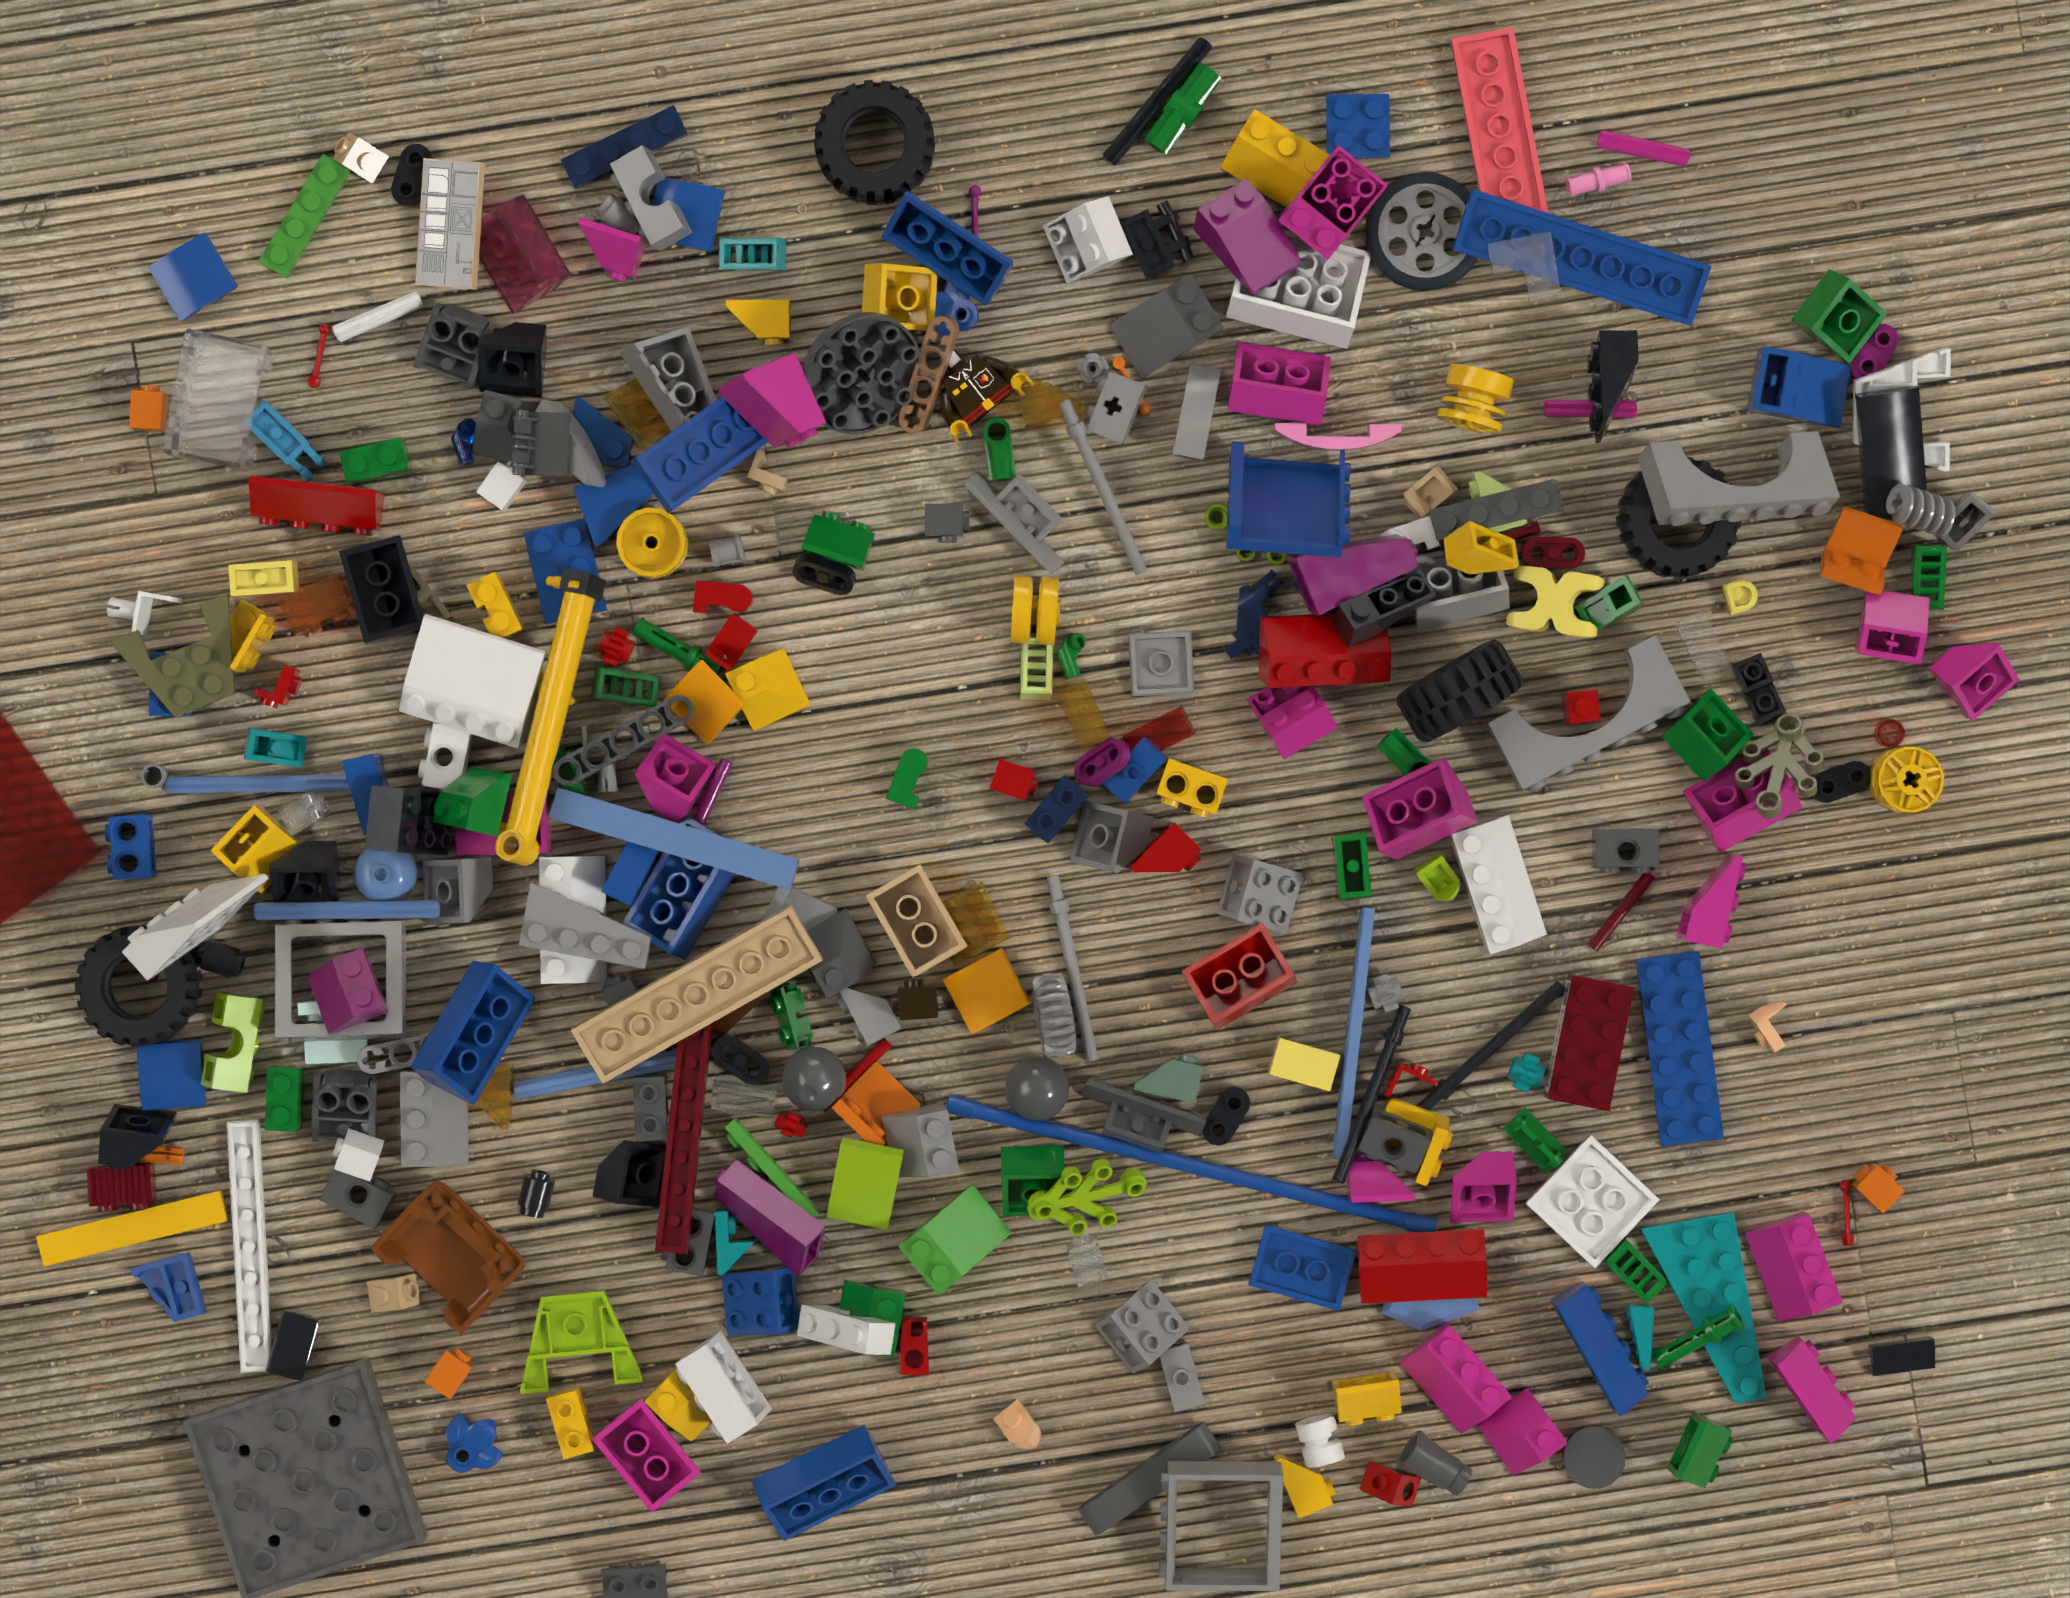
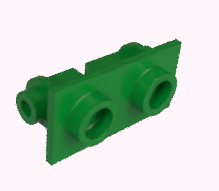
[770,983,813,1050]
[1502,1107,1568,1174]

